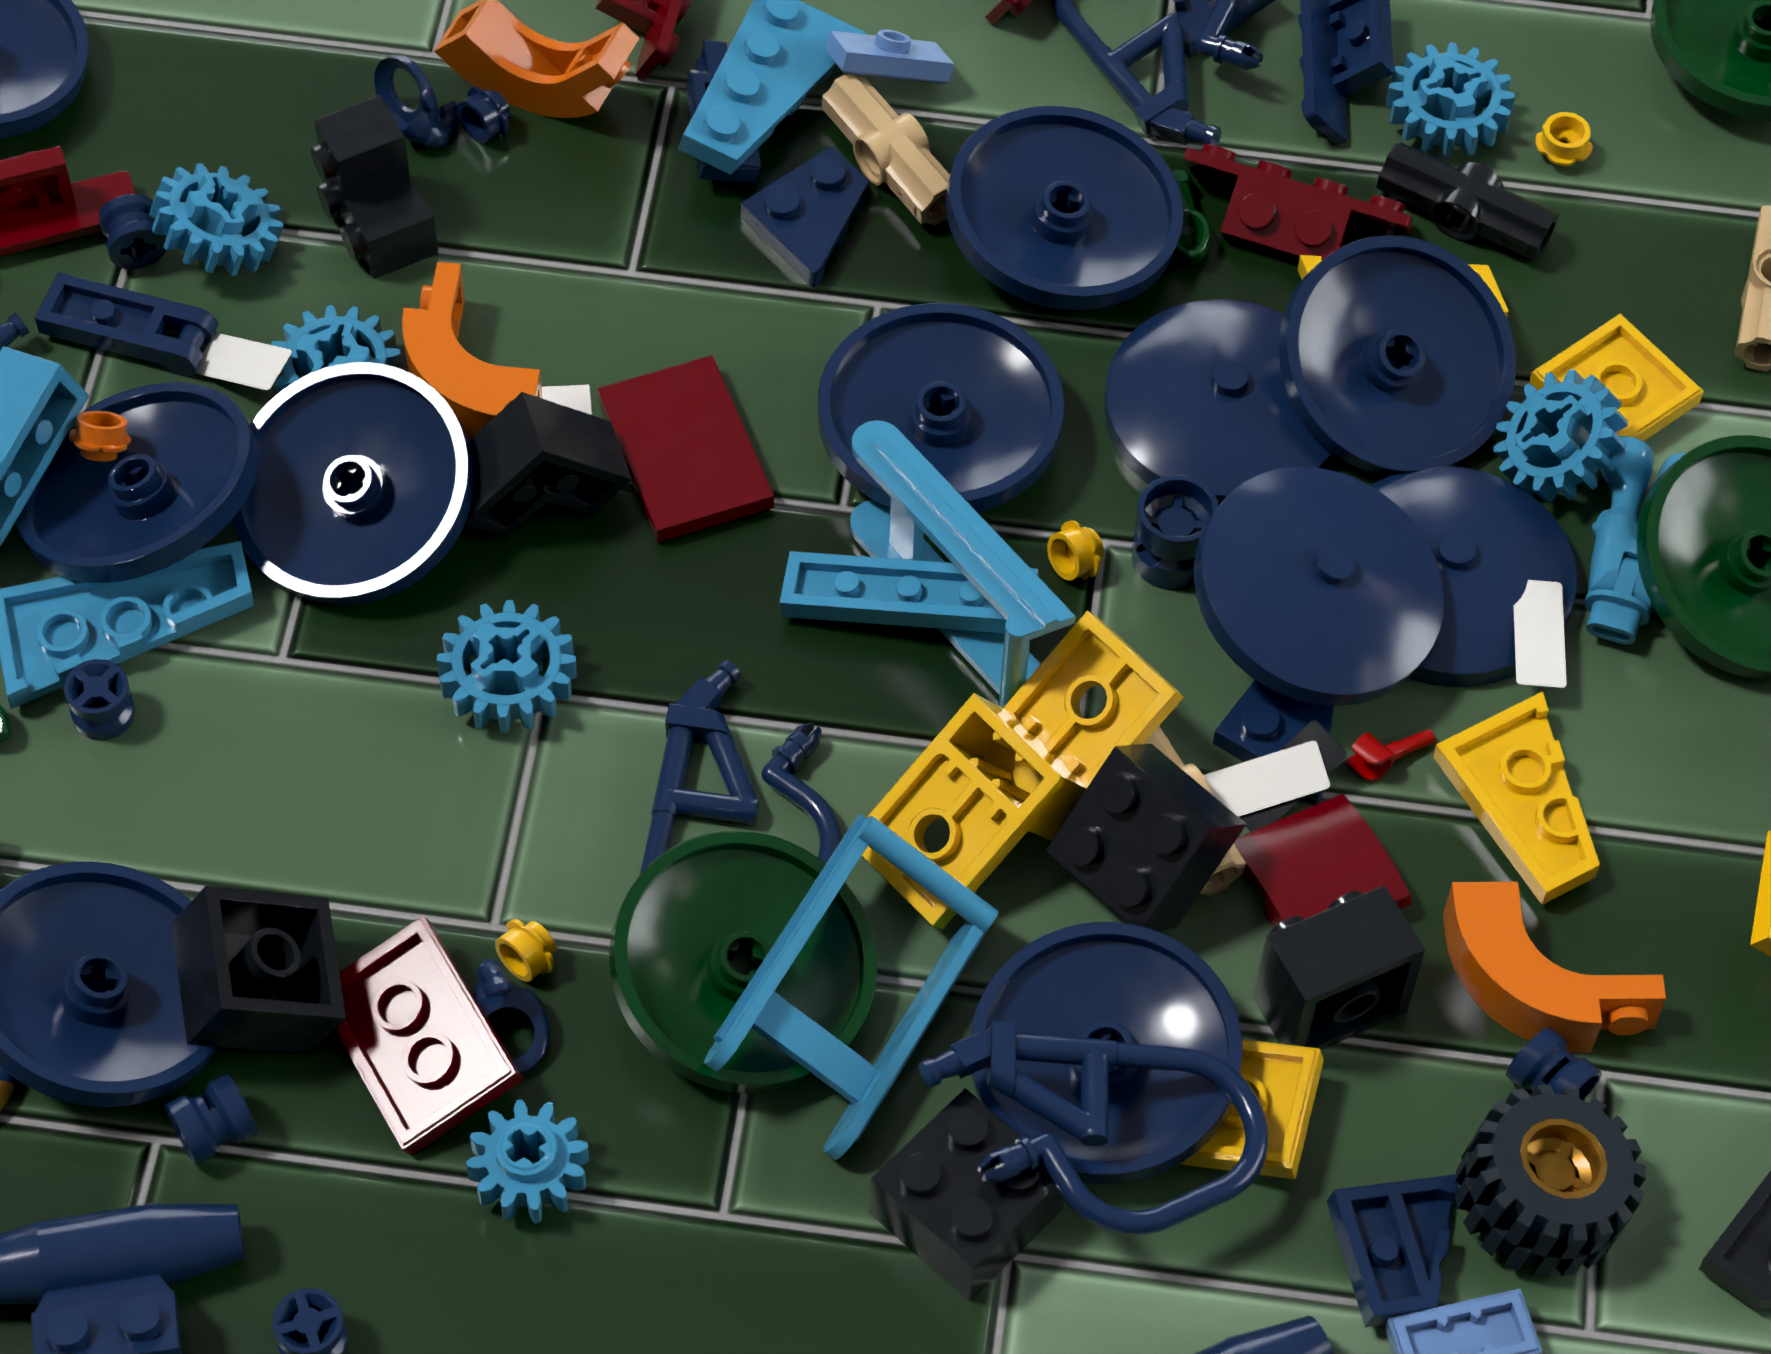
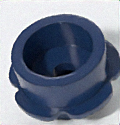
[457,87,511,143]

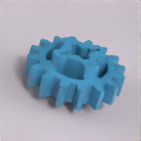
[1386,43,1515,157]
[149,164,283,276]
[271,305,403,395]
[1493,369,1628,503]
[437,600,577,733]

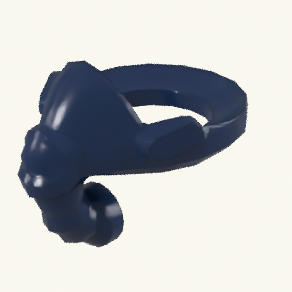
[374,54,459,149]
[474,959,550,1075]

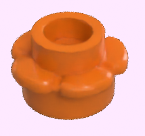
[69,411,131,462]

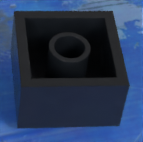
[1046,744,1247,931]
[1253,885,1425,1050]
[171,886,346,1054]
[869,1088,1064,1301]

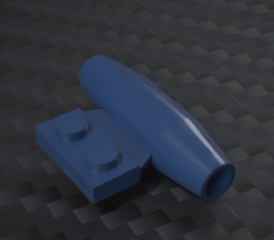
[0,1203,245,1354]

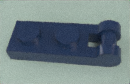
[34,272,218,377]

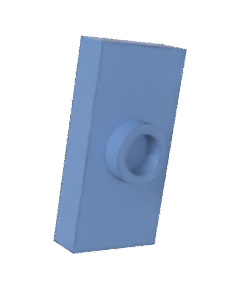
[825,30,954,84]
[1384,1289,1543,1354]

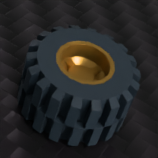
[1455,1085,1646,1277]

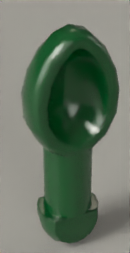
[1172,169,1212,263]

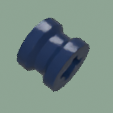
[98,194,166,269]
[63,659,136,740]
[272,1288,348,1354]

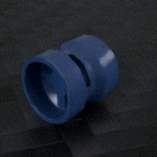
[1506,1027,1602,1101]
[165,1073,258,1166]

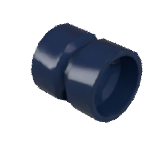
[1131,475,1219,590]

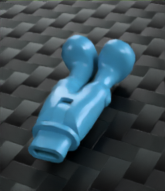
[1584,436,1686,645]

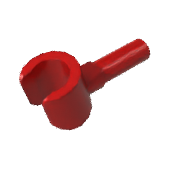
[1346,729,1435,782]

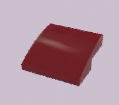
[1234,794,1412,927]

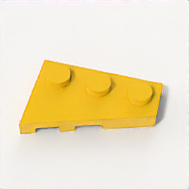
[1433,691,1600,905]

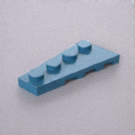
[678,0,866,175]
[0,541,254,709]

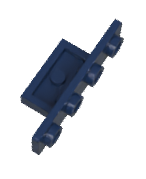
[1298,0,1394,145]

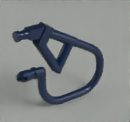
[1052,0,1263,146]
[640,660,842,874]
[919,1021,1269,1235]

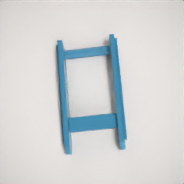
[850,420,1076,708]
[704,814,999,1160]

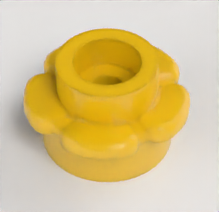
[1535,112,1593,166]
[1047,521,1104,581]
[495,919,556,982]

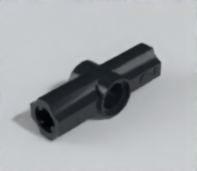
[1376,142,1559,261]

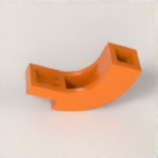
[434,0,639,118]
[402,262,542,439]
[1443,882,1666,1054]

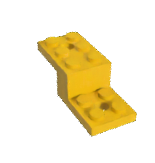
[862,610,1184,930]

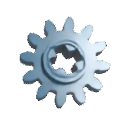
[466,1099,589,1223]

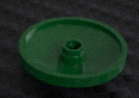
[1650,0,1771,121]
[1636,435,1771,680]
[609,831,877,1093]

